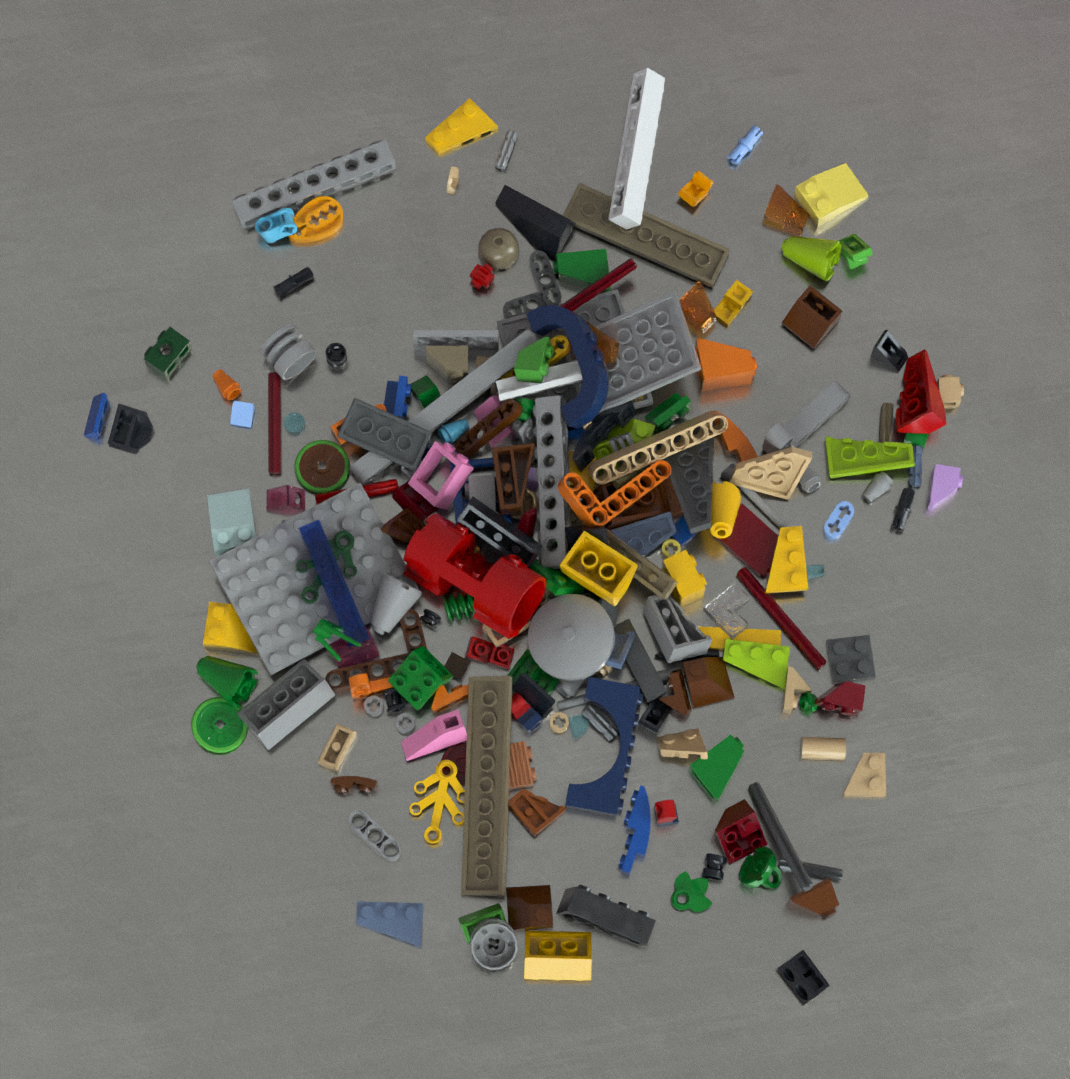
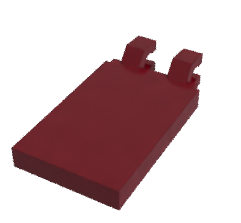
[715,504,778,577]

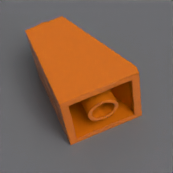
[695,338,757,392]

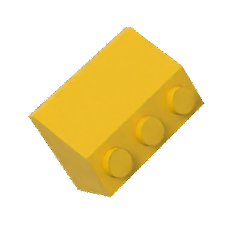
[560,531,638,607]
[524,930,592,981]

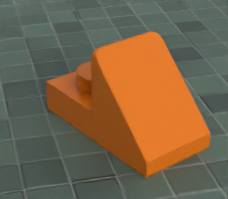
[431,684,469,716]

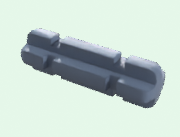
[909,445,922,487]

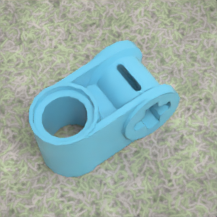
[255,208,297,243]

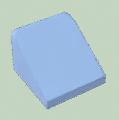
[230,401,255,428]

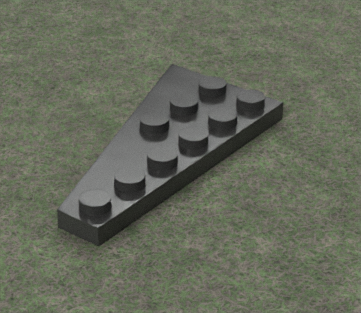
[653,420,715,534]

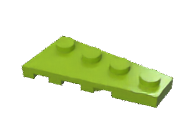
[825,436,915,478]

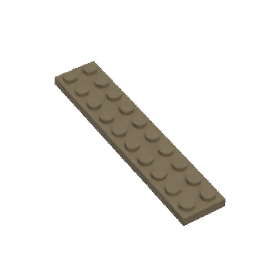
[461,676,512,896]

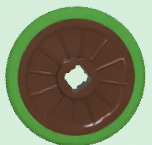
[294,440,350,493]

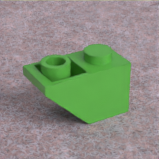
[514,337,554,384]

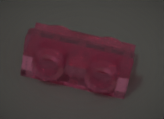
[329,625,379,669]

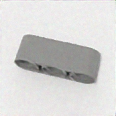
[348,810,401,862]

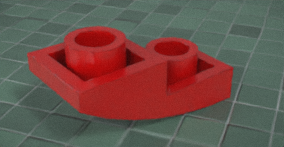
[465,636,515,670]

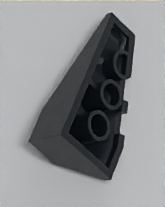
[495,185,576,260]

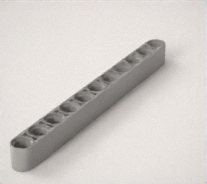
[349,328,540,485]

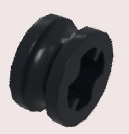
[420,609,441,628]

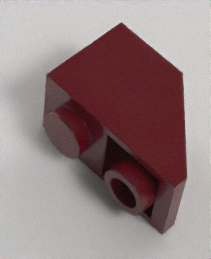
[814,681,866,716]

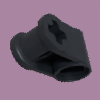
[382,688,413,714]

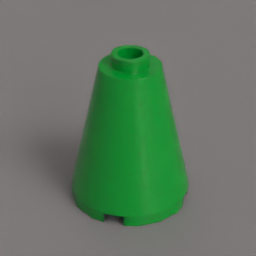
[196,656,258,708]

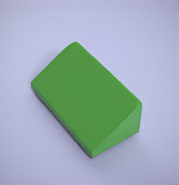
[458,903,506,943]

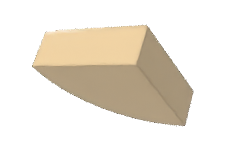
[447,166,459,194]

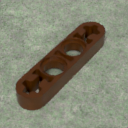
[454,399,522,458]

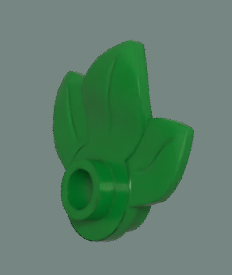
[671,871,712,912]

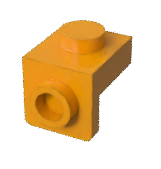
[678,170,713,207]

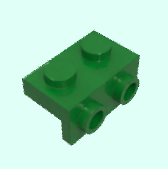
[645,393,691,433]

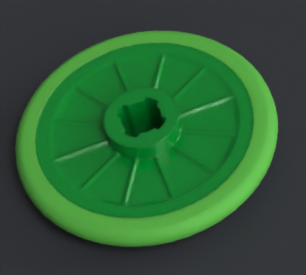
[191,697,248,753]

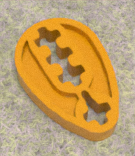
[289,196,344,243]

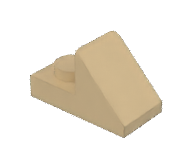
[782,666,812,714]

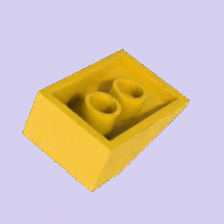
[203,602,259,656]

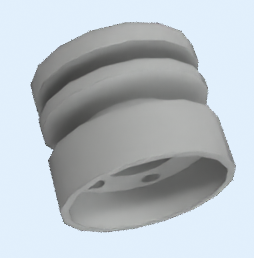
[260,324,317,380]
[470,918,517,970]

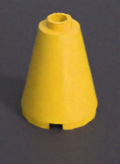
[709,481,741,538]

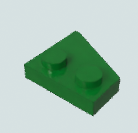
[530,564,585,596]

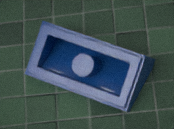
[84,393,109,439]

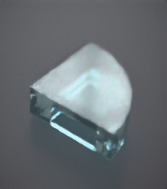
[806,565,826,579]
[568,714,590,739]

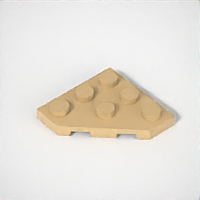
[729,447,812,500]

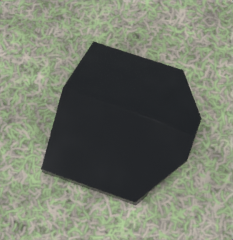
[108,403,153,452]

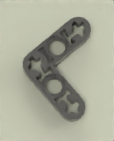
[503,250,562,319]

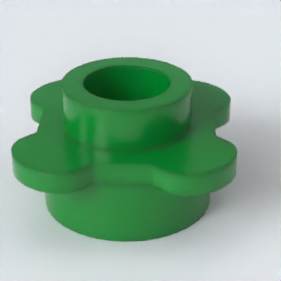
[799,691,818,715]

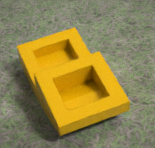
[710,280,753,328]

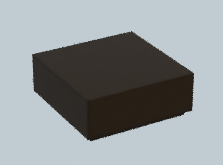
[444,652,471,682]

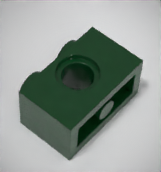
[144,327,192,379]

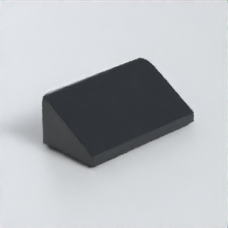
[512,672,555,715]

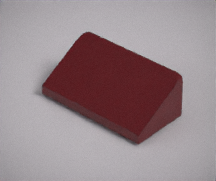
[392,480,439,523]

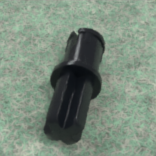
[273,267,314,298]
[891,488,915,531]

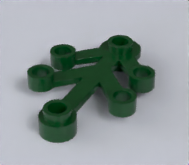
[296,531,357,604]

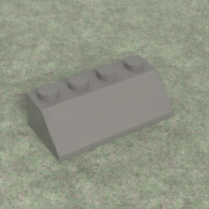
[237,659,335,750]

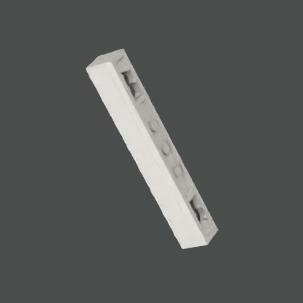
[608,68,665,230]

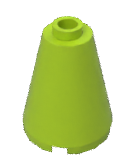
[781,236,842,281]

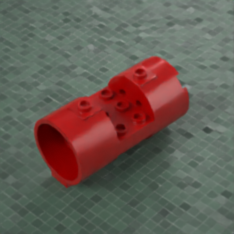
[403,514,547,639]

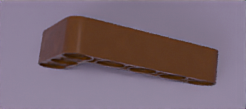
[325,610,427,693]

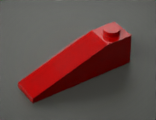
[895,349,947,434]

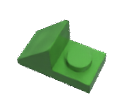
[838,233,873,269]

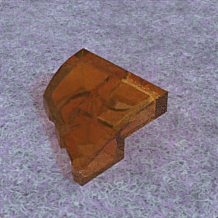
[763,184,809,235]

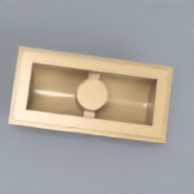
[317,723,357,772]
[801,737,846,761]

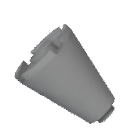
[370,572,422,635]

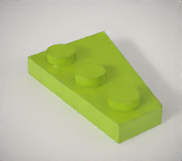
[723,639,790,690]

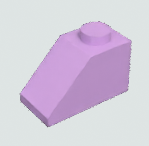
[927,464,963,511]

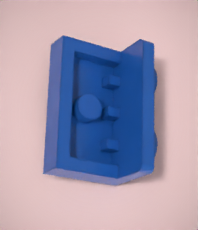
[384,375,412,419]

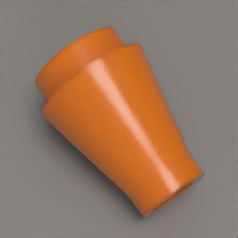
[212,369,241,400]

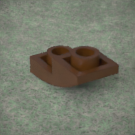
[330,776,378,794]

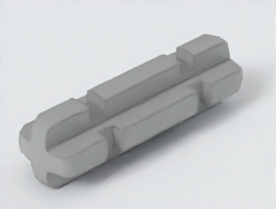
[495,130,517,170]

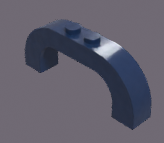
[526,305,608,429]

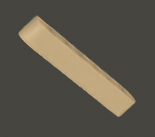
[588,410,728,485]

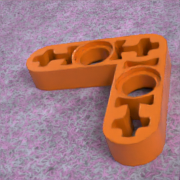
[348,674,394,699]

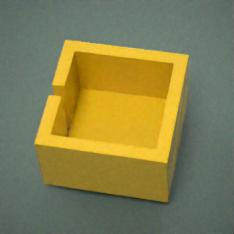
[661,550,707,607]

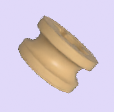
[549,712,569,733]

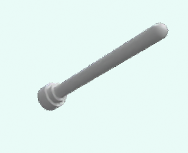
[721,463,790,528]

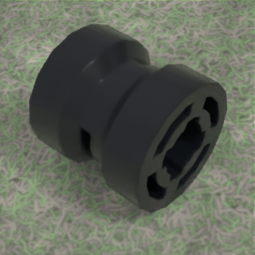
[325,343,347,369]
[702,853,727,881]

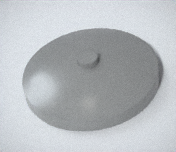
[528,594,615,681]

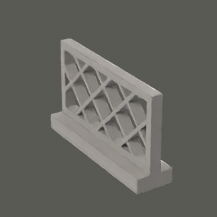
[413,330,499,359]

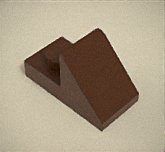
[658,669,692,715]

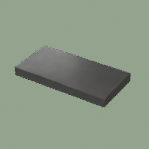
[337,398,433,471]

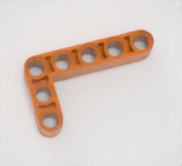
[557,460,671,527]

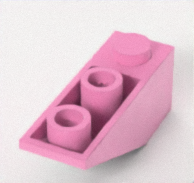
[401,709,467,761]

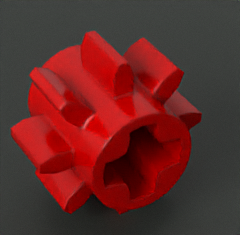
[469,263,495,290]

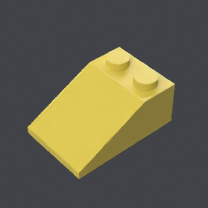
[794,163,869,228]

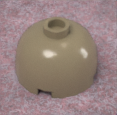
[478,228,519,271]

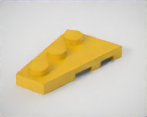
[425,98,498,154]
[765,526,808,594]

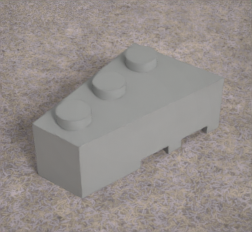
[643,595,712,663]

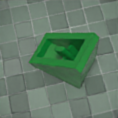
[411,375,441,410]

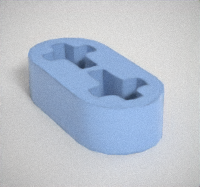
[823,501,854,539]

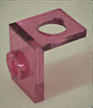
[266,485,305,511]

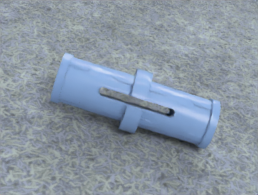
[727,125,763,165]

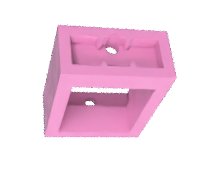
[408,441,474,510]

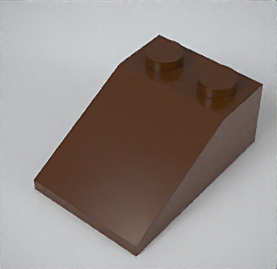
[594,472,671,530]

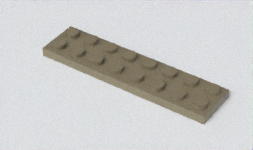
[563,183,730,288]

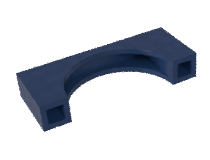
[565,677,643,817]

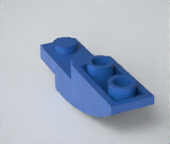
[618,785,651,876]

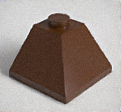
[682,657,735,709]
[786,878,840,918]
[506,885,553,931]

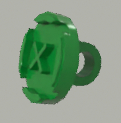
[739,846,782,888]

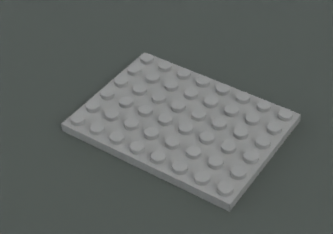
[209,483,422,676]

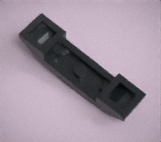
[573,401,637,472]

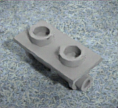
[512,417,537,463]

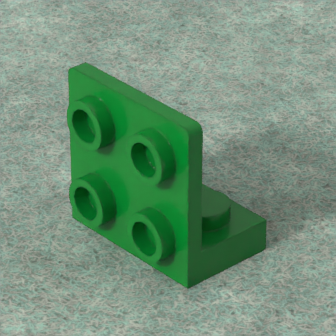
[388,646,454,710]

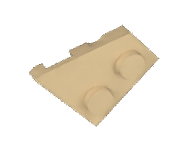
[656,728,708,759]
[843,753,886,797]

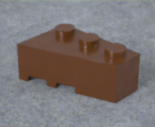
[492,443,535,516]

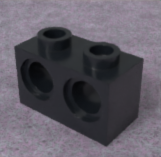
[777,950,830,1004]

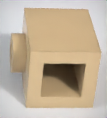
[937,374,964,408]

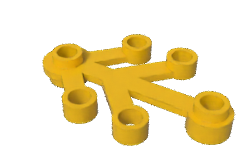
[409,760,465,844]

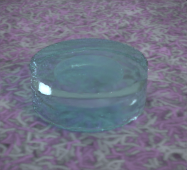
[284,412,305,435]

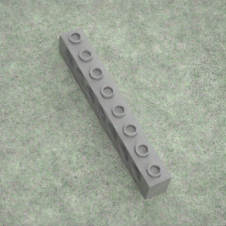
[232,140,396,229]
[533,396,571,569]

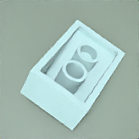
[207,489,256,557]

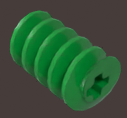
[443,592,475,621]

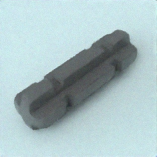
[582,704,618,741]

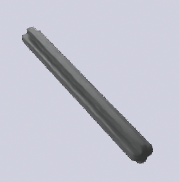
[749,782,813,892]

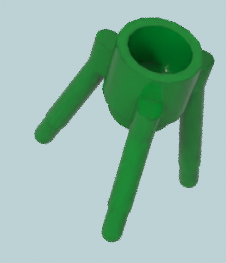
[313,618,363,661]

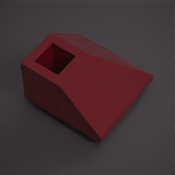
[715,799,767,865]

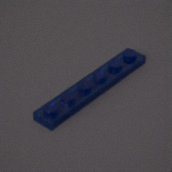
[298,520,370,648]

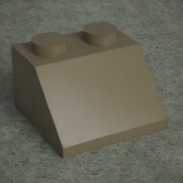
[425,346,468,385]

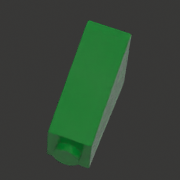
[552,249,611,294]
[689,734,744,803]

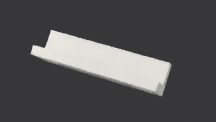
[496,360,583,402]

